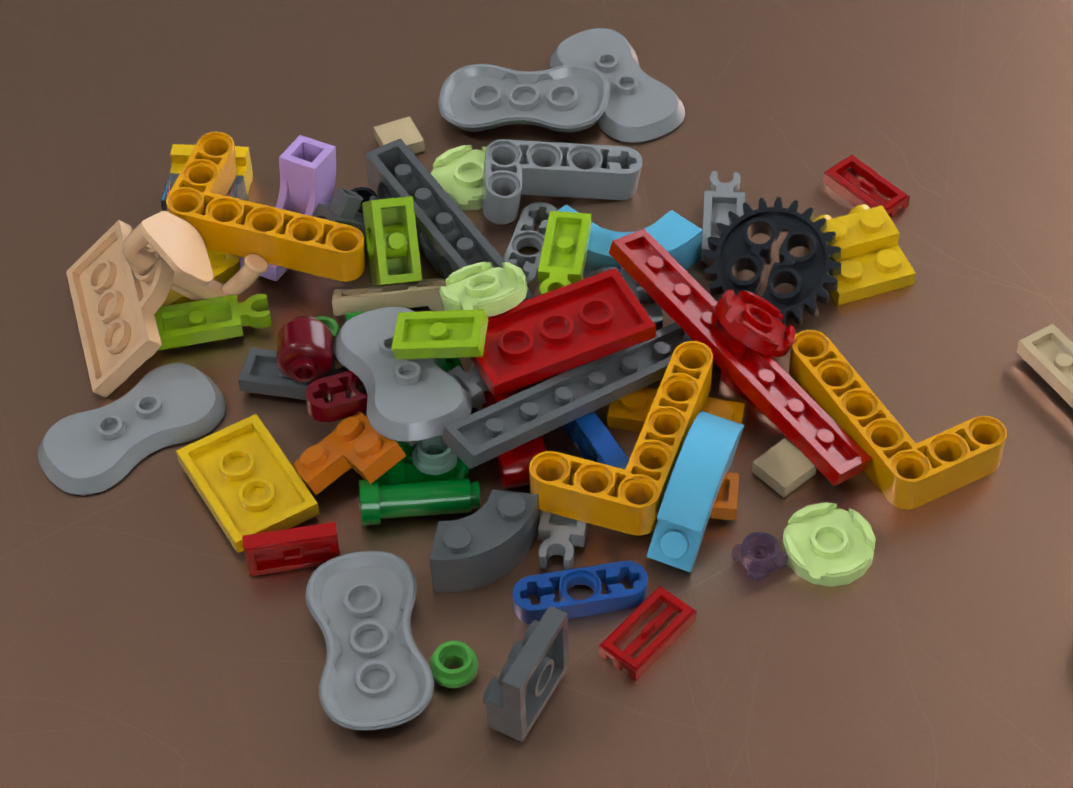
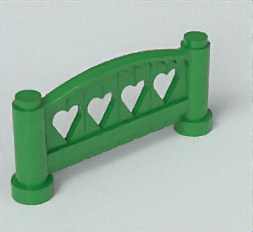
[346,311,480,526]

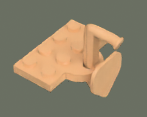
[66,211,268,398]

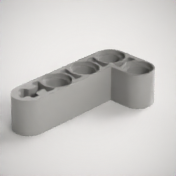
[482,139,643,225]

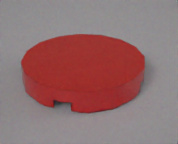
[715,289,797,357]

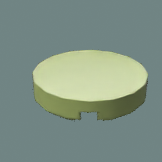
[431,145,487,210]
[439,262,528,317]
[782,502,876,587]

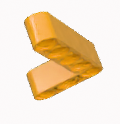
[166,131,365,282]
[789,330,1007,510]
[529,341,713,536]

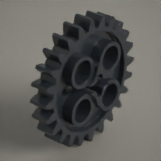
[704,197,841,326]

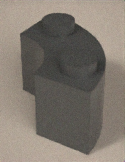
[430,489,540,593]

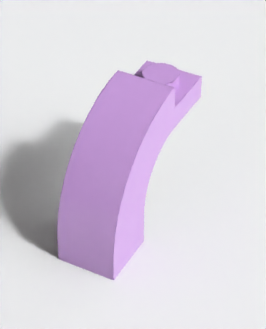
[239,135,337,281]

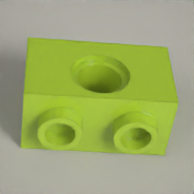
[362,196,422,286]

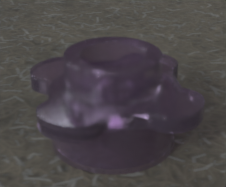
[732,532,788,581]

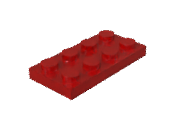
[470,268,656,398]

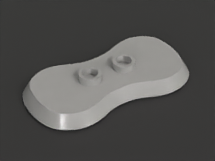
[550,28,685,143]
[439,64,610,133]
[333,307,472,442]
[37,363,226,495]
[306,551,434,731]

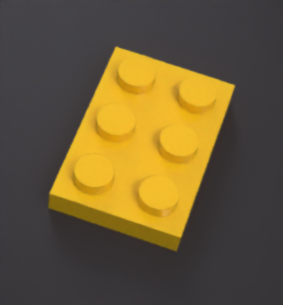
[176,414,320,553]

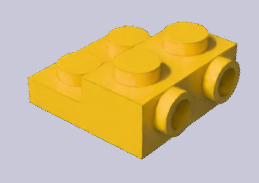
[804,204,916,305]

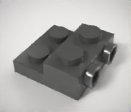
[483,606,569,742]

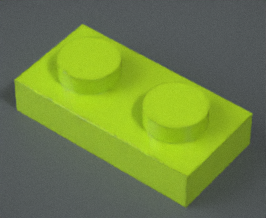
[391,309,489,359]

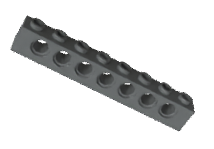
[365,138,571,387]

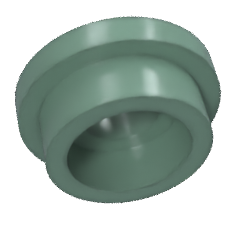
[412,435,458,475]

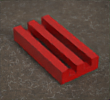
[822,154,910,218]
[242,522,341,576]
[599,586,697,681]

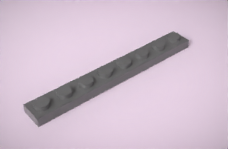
[441,322,693,469]

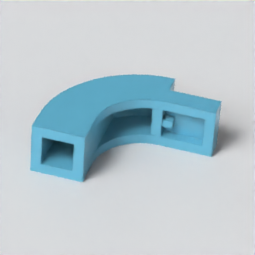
[558,205,703,272]
[646,411,744,572]

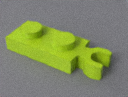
[538,211,592,295]
[154,294,272,350]

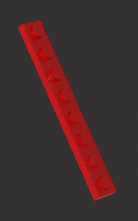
[609,229,872,486]

